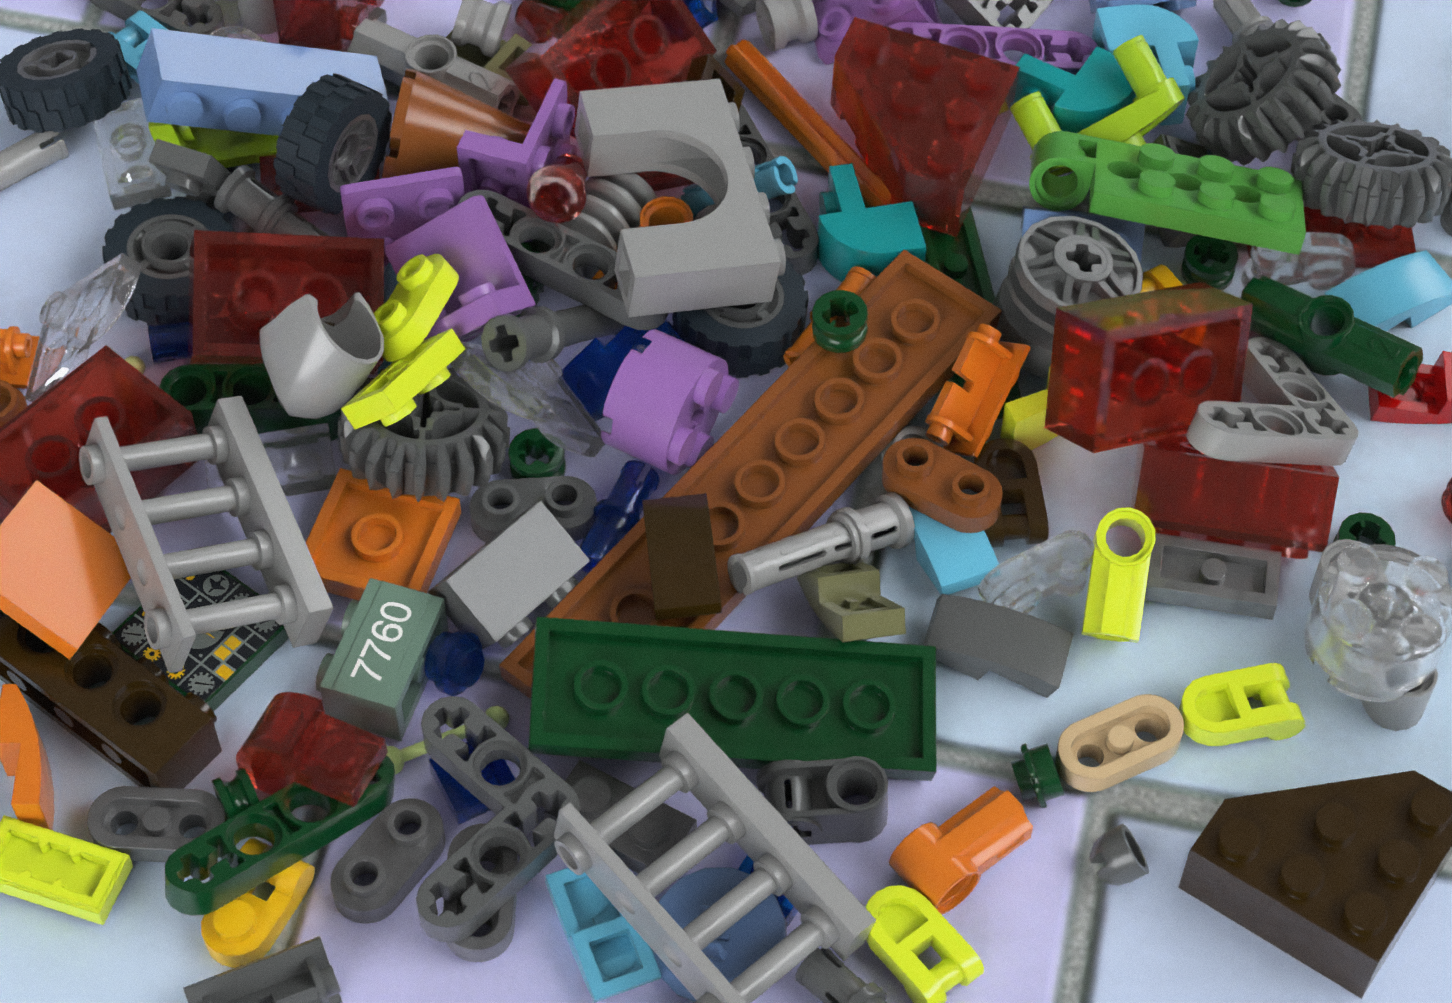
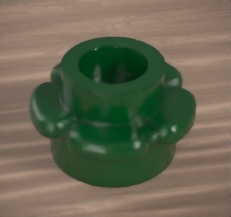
[1011,743,1065,808]

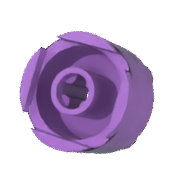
[601,329,739,475]

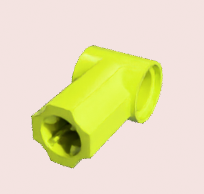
[1081,507,1156,643]

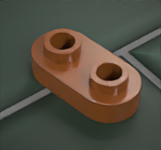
[882,438,1003,533]

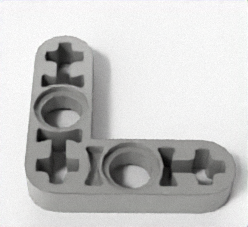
[1186,337,1358,466]

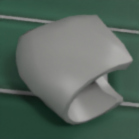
[260,292,384,419]

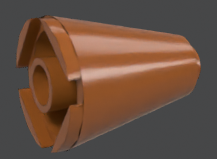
[382,68,531,179]

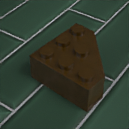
[1178,770,1452,999]

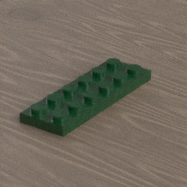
[528,617,937,781]

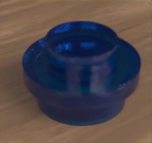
[424,630,485,696]

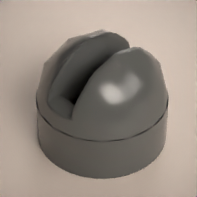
[1090,824,1149,886]

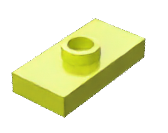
[0,815,133,925]

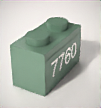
[316,578,449,741]

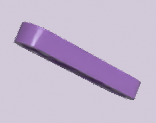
[878,22,1098,85]

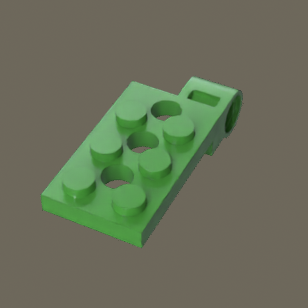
[1029,131,1306,255]

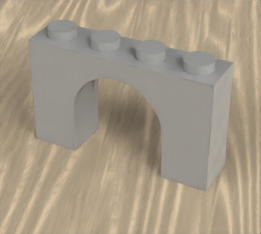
[574,79,786,317]

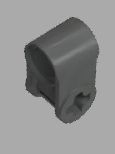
[756,756,888,845]

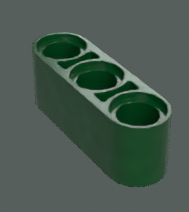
[159,363,342,445]

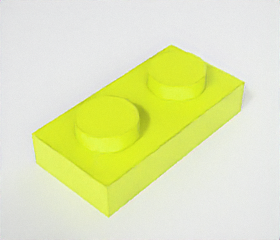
[341,328,465,430]

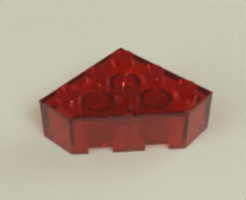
[830,17,1020,237]

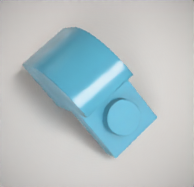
[1092,4,1199,126]

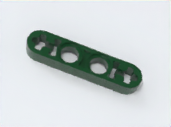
[165,748,395,916]

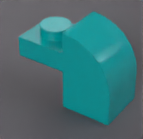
[1008,46,1137,133]
[818,163,926,282]

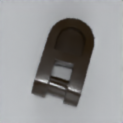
[974,438,1049,547]

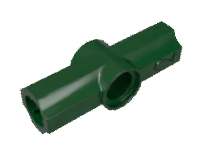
[1234,275,1423,398]

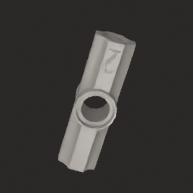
[348,18,519,116]

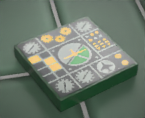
[112,570,289,712]

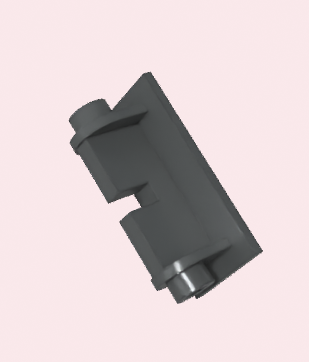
[183,936,342,1003]

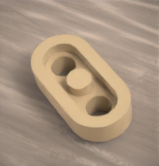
[1055,694,1184,792]

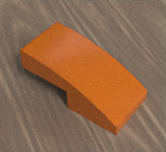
[0,684,54,830]

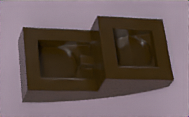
[642,493,722,620]

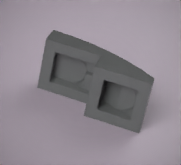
[923,594,1073,698]

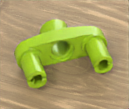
[1010,35,1185,176]

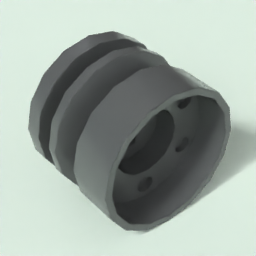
[993,216,1143,379]

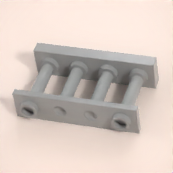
[79,395,334,673]
[553,713,876,1003]

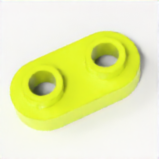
[374,254,459,362]

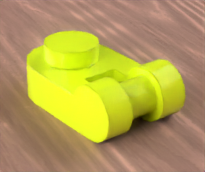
[1179,663,1305,746]
[866,885,984,1003]

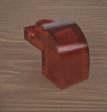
[236,692,388,808]

